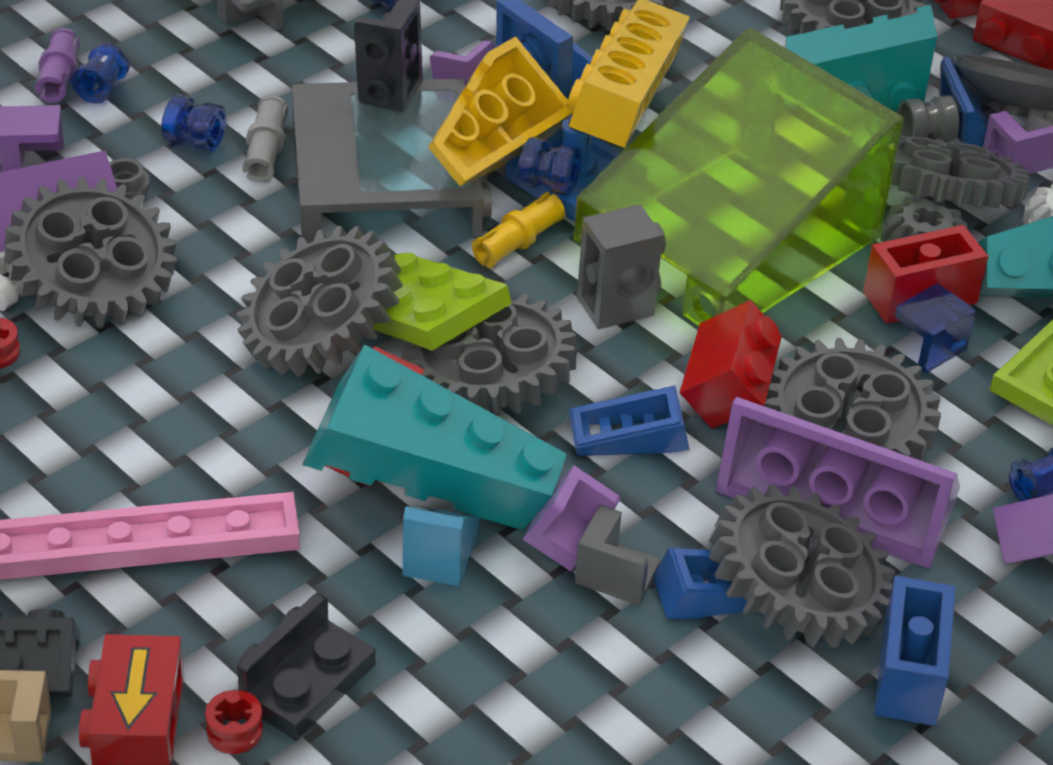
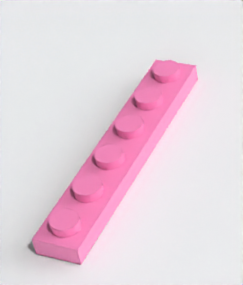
[0,492,300,580]

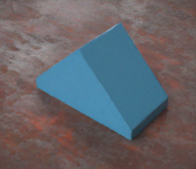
[403,506,481,587]

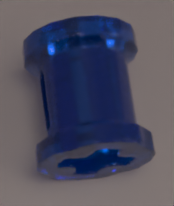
[71,42,130,104]
[1008,447,1053,502]

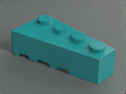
[302,345,567,530]

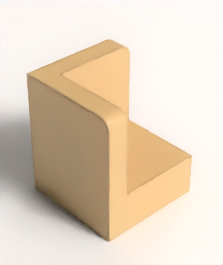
[0,670,52,762]

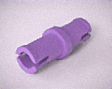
[35,28,80,103]

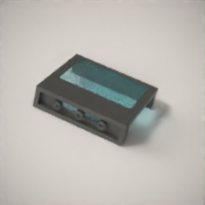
[292,78,492,243]

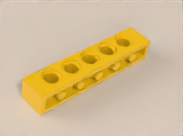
[567,0,690,148]

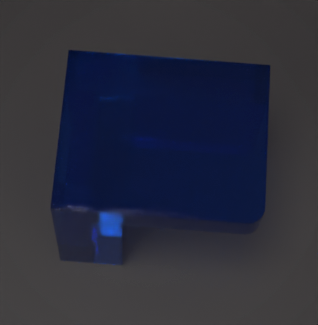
[895,283,976,373]

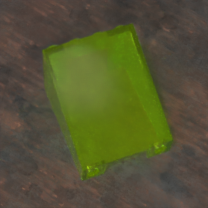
[574,27,903,326]

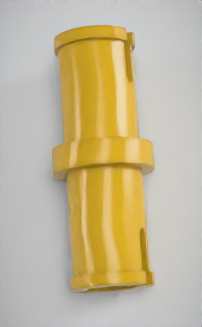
[471,192,565,268]

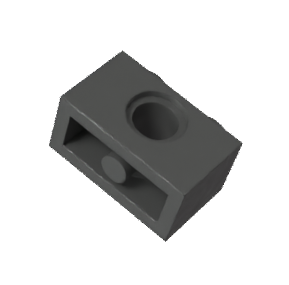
[577,204,666,330]

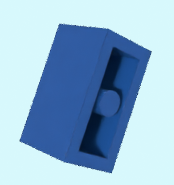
[874,576,956,726]

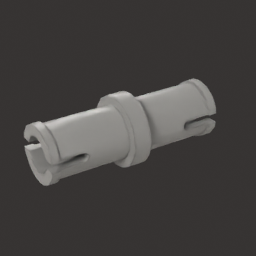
[243,95,289,182]

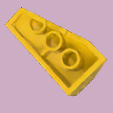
[428,36,574,186]

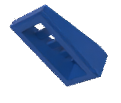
[569,385,690,456]
[654,548,747,619]

